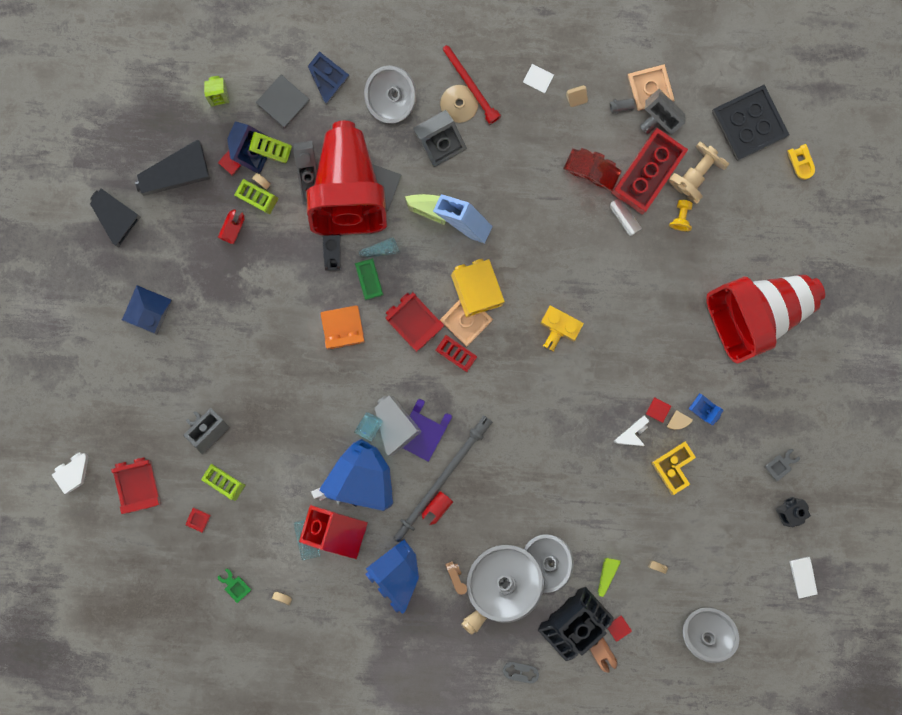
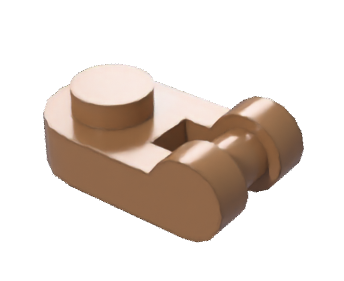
[445,561,467,595]

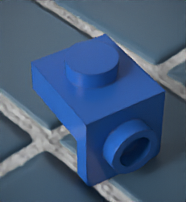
[689,393,723,425]

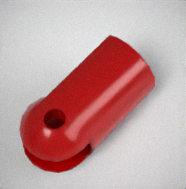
[218,209,245,244]
[422,491,453,525]

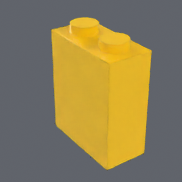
[451,259,505,318]

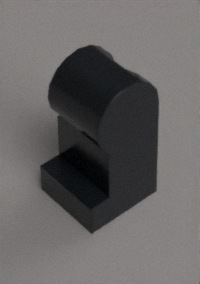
[323,235,341,271]

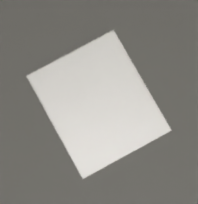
[523,64,554,93]

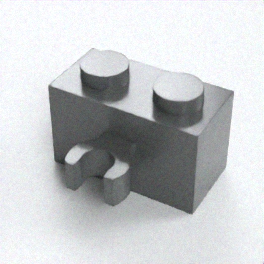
[183,408,230,455]

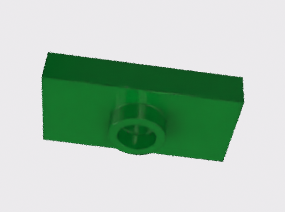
[355,258,384,301]

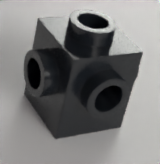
[776,497,811,528]

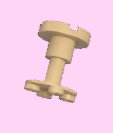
[668,142,729,204]

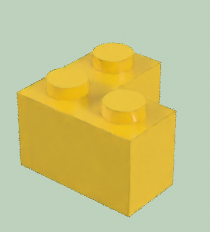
[651,441,696,495]

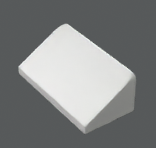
[609,199,642,236]

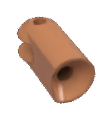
[589,638,617,673]

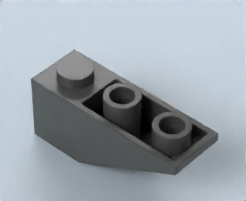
[293,141,317,204]

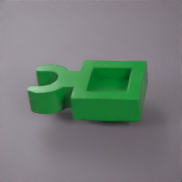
[218,568,252,603]

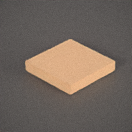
[628,64,675,111]
[440,299,493,347]

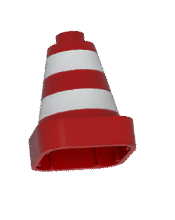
[706,274,825,363]

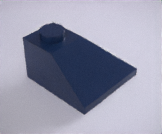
[227,121,269,174]
[122,285,172,335]

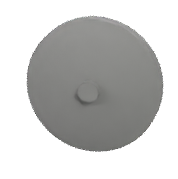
[467,545,544,623]

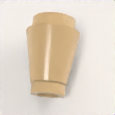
[461,610,487,635]

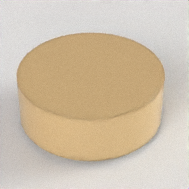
[252,173,271,190]
[272,592,292,606]

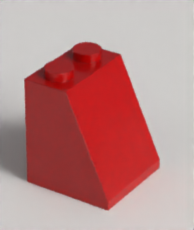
[299,505,368,559]

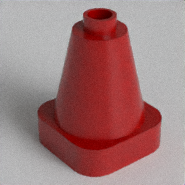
[307,120,387,236]

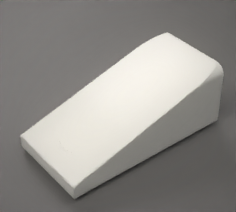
[789,557,817,599]

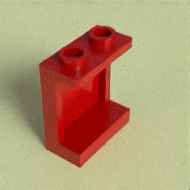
[385,292,445,352]
[111,457,161,514]

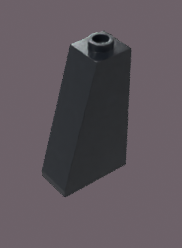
[135,140,210,196]

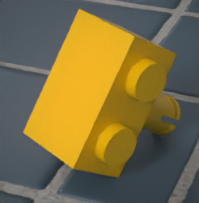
[540,305,584,352]

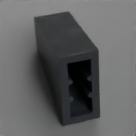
[90,189,141,248]

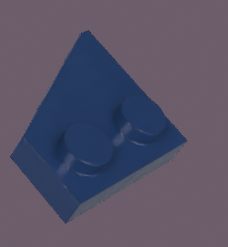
[308,51,349,104]

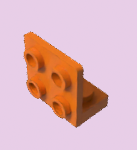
[320,305,365,350]

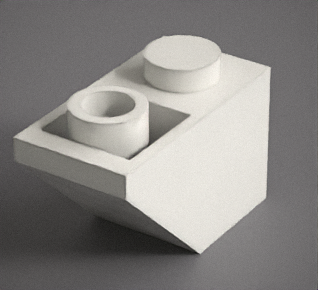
[52,452,89,494]

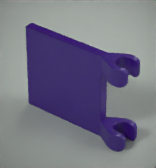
[403,399,452,462]

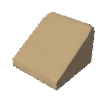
[566,85,588,107]

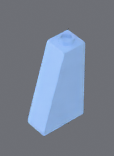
[433,194,493,244]

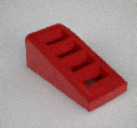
[435,335,477,372]

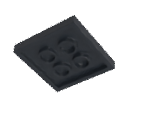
[712,84,790,161]

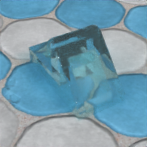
[354,412,383,442]

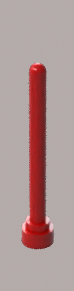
[443,45,501,125]

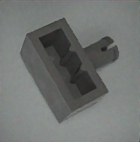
[640,89,685,135]

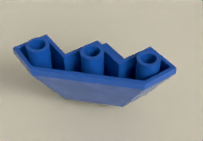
[319,439,393,511]
[366,539,419,614]

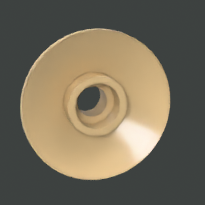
[440,85,478,123]

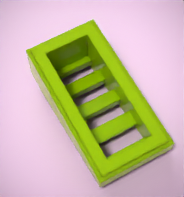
[248,132,292,163]
[234,179,278,214]
[201,464,245,501]
[598,558,621,597]

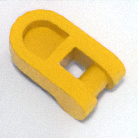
[787,144,815,180]

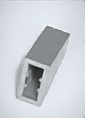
[375,395,422,456]

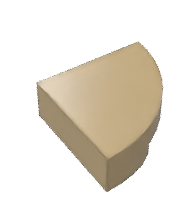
[667,410,693,429]
[648,561,668,574]

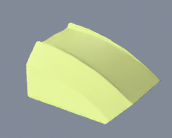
[405,194,446,225]

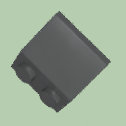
[413,110,467,167]

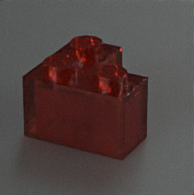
[563,148,621,191]

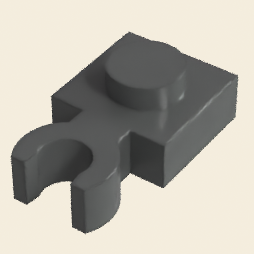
[764,449,800,482]

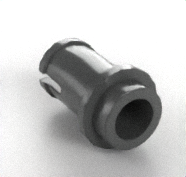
[610,98,635,114]

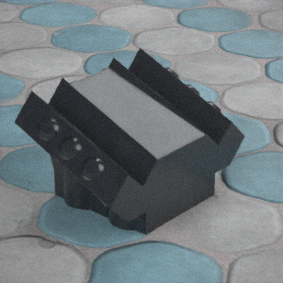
[538,587,614,661]

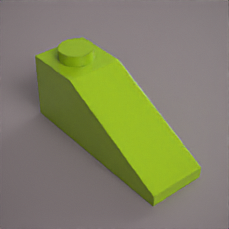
[204,76,230,107]

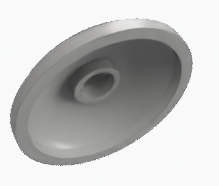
[364,66,417,123]
[524,535,574,593]
[683,608,739,663]

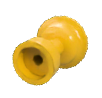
[669,200,693,231]

